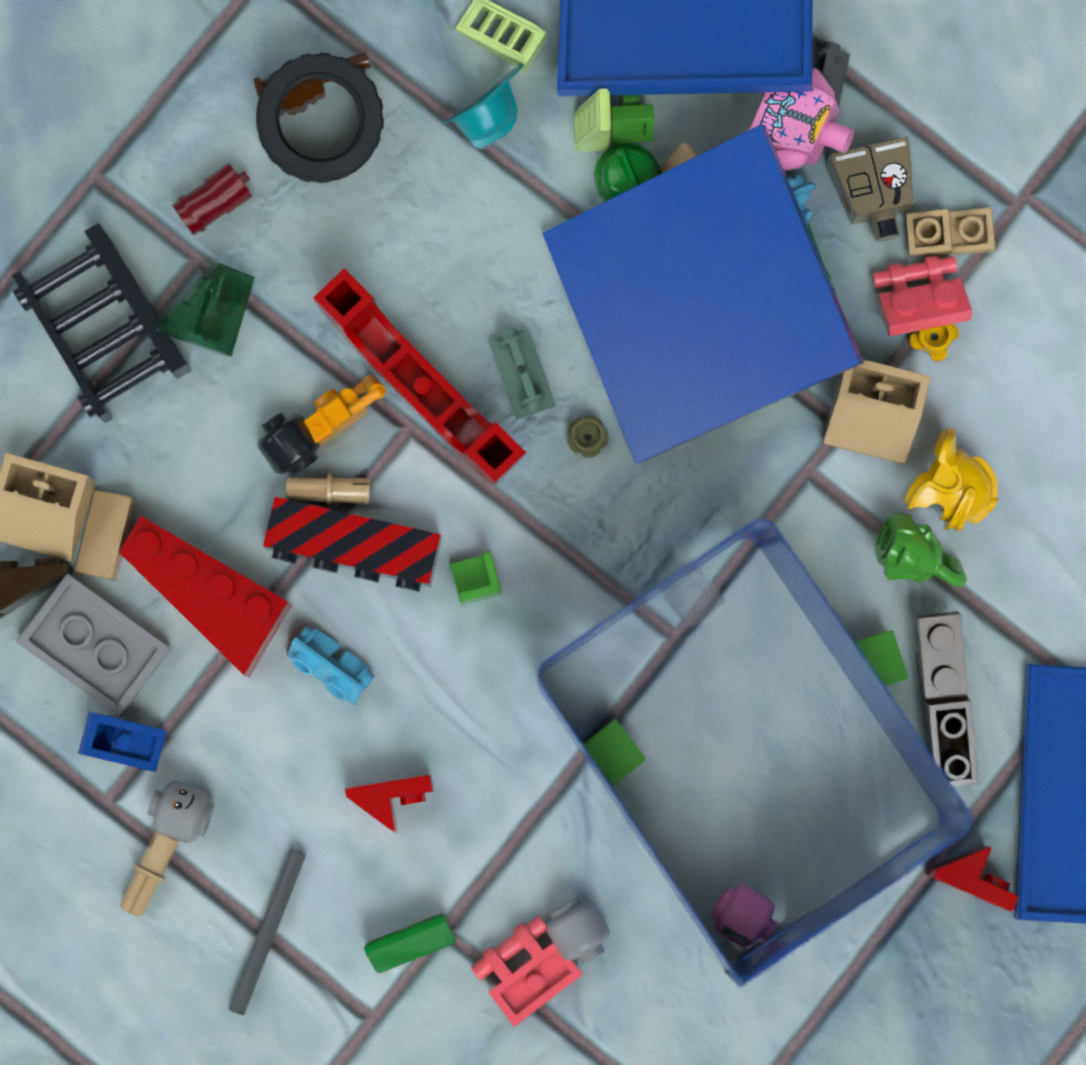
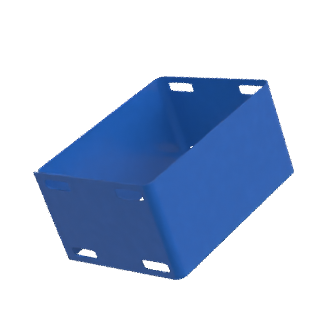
[537,520,972,988]

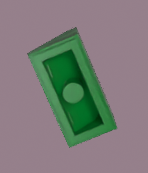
[364,912,455,973]

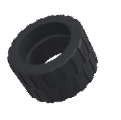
[256,52,384,183]

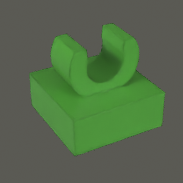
[611,95,654,144]

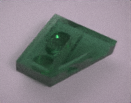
[156,263,255,357]

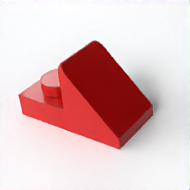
[345,775,434,833]
[926,845,1019,912]

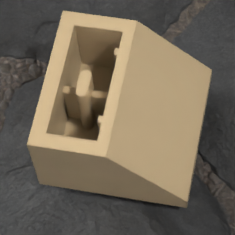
[823,359,931,465]
[0,453,96,562]

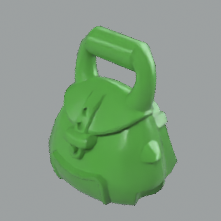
[875,513,967,587]

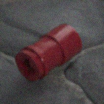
[172,163,253,236]

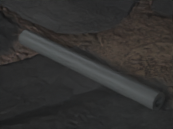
[228,848,307,1015]

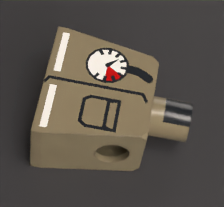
[826,136,913,242]

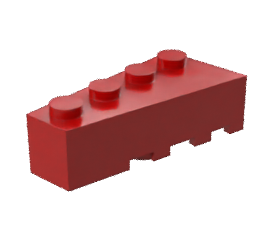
[119,516,292,678]

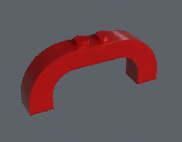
[313,268,526,485]

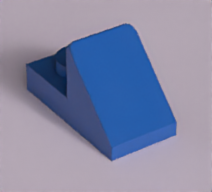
[78,711,167,772]

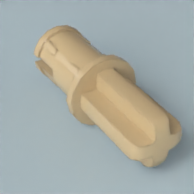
[286,473,370,507]
[120,831,180,916]

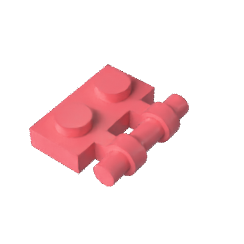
[872,255,972,337]
[470,915,583,1027]

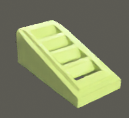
[455,0,547,73]
[574,89,611,152]

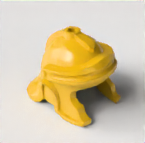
[904,428,999,531]

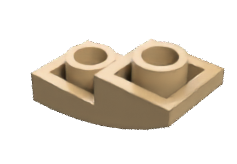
[906,207,996,256]

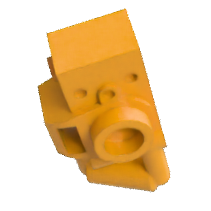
[304,375,386,446]

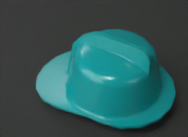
[443,62,524,149]

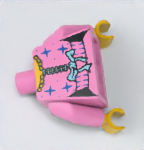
[749,68,854,171]

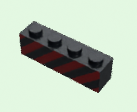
[263,497,442,592]

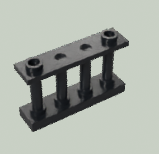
[12,223,191,423]

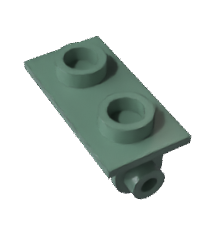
[489,328,556,420]

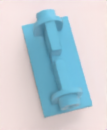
[287,626,375,705]

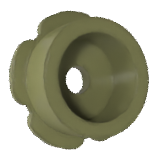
[567,416,609,458]

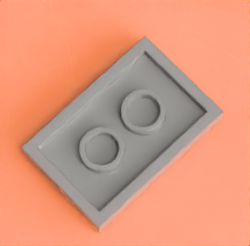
[17,573,172,717]

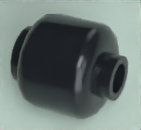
[257,412,320,477]

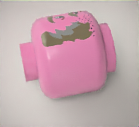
[711,884,778,949]

